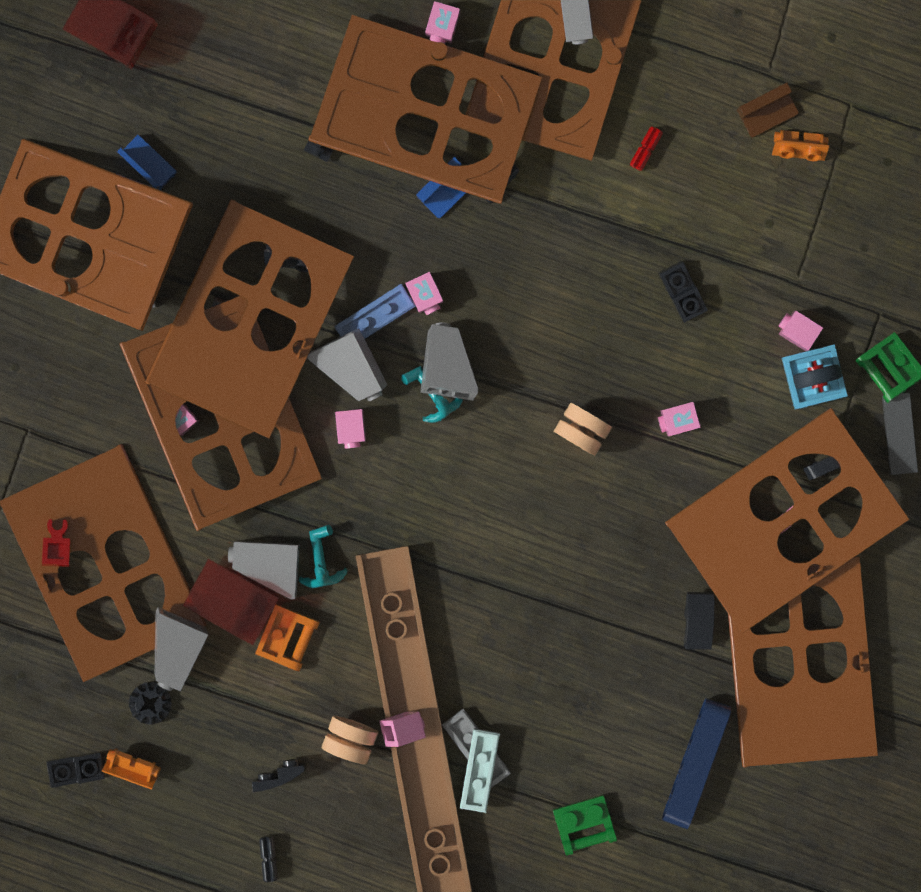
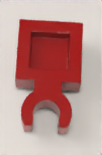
[42,519,70,567]

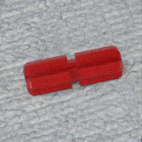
[630,126,663,171]

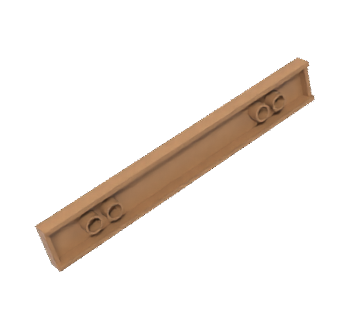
[356,546,472,892]

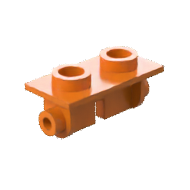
[772,130,829,161]
[102,748,161,790]

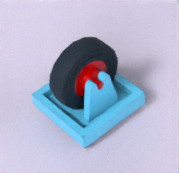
[782,344,847,409]

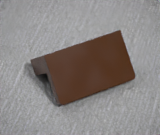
[737,83,798,138]

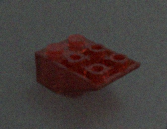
[62,0,158,70]
[183,558,279,645]

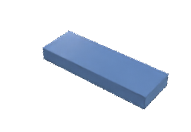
[334,284,416,339]

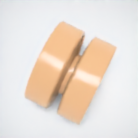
[553,403,612,456]
[321,716,378,764]

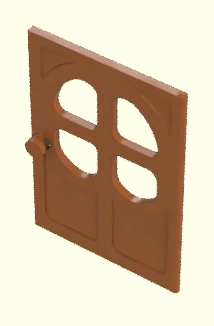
[466,0,642,161]
[309,15,542,204]
[0,139,193,331]
[145,200,354,439]
[120,296,322,531]
[665,408,909,634]
[0,444,207,682]
[728,556,878,768]

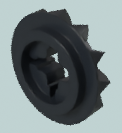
[129,682,172,725]

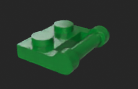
[856,332,921,403]
[553,794,617,856]

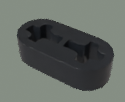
[803,456,841,481]

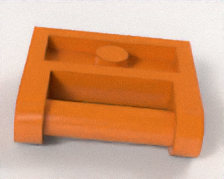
[255,604,320,671]

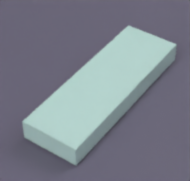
[460,729,500,813]

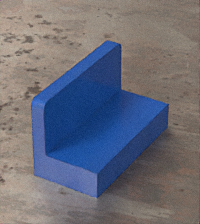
[117,135,177,190]
[416,157,466,219]

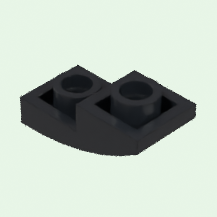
[658,261,708,323]
[683,592,714,650]
[46,752,105,788]
[252,759,306,792]

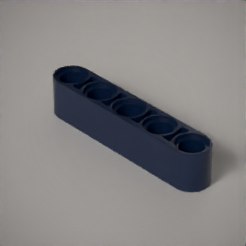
[662,698,731,829]

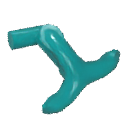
[401,366,463,423]
[298,525,348,588]

